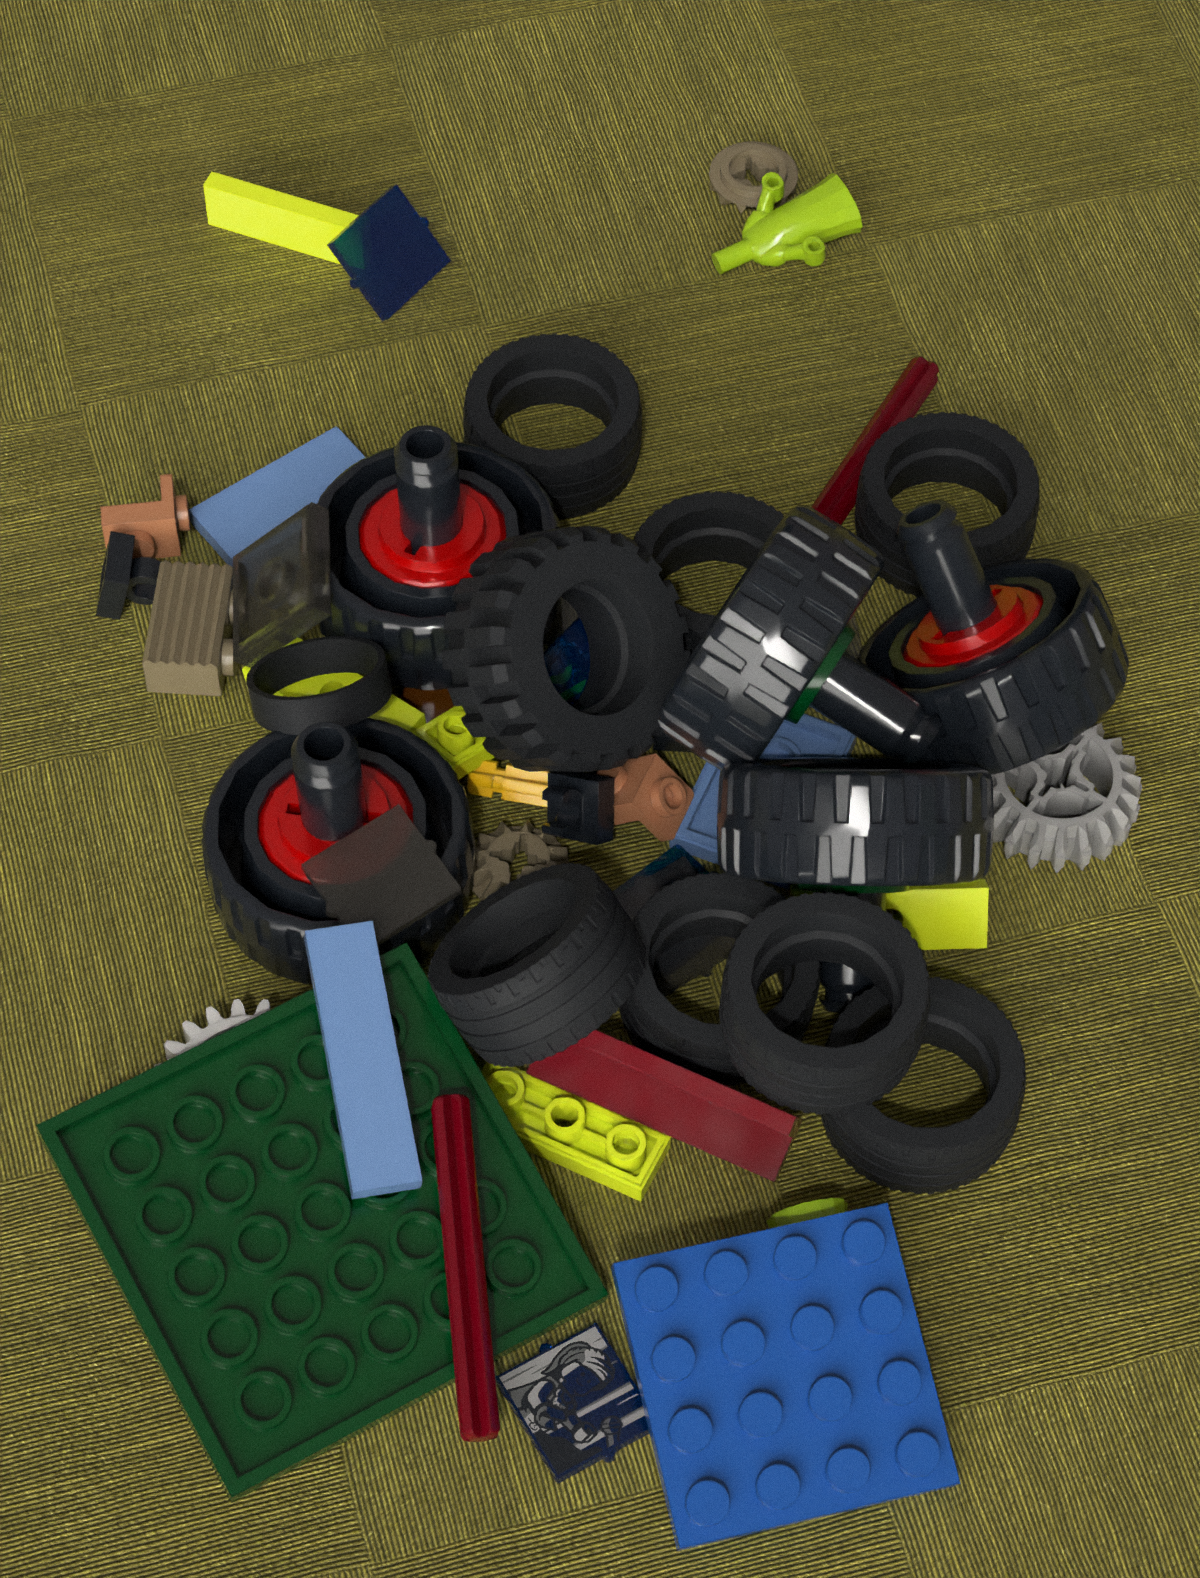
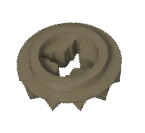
[709,141,798,214]
[472,819,569,901]

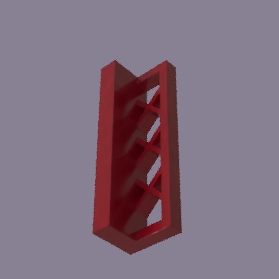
[526,1030,803,1182]

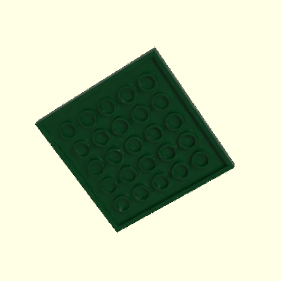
[36,943,609,1503]

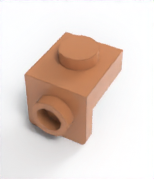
[100,474,191,559]
[596,753,694,842]

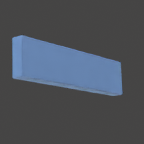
[304,921,422,1199]

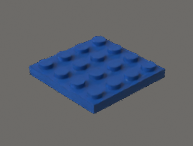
[611,1203,960,1551]

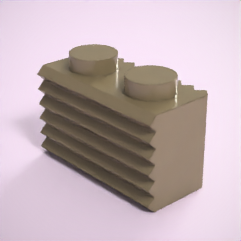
[142,560,247,696]

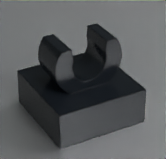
[96,531,161,620]
[542,771,614,845]

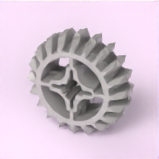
[991,722,1142,874]

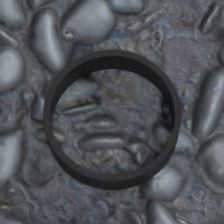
[246,636,392,735]

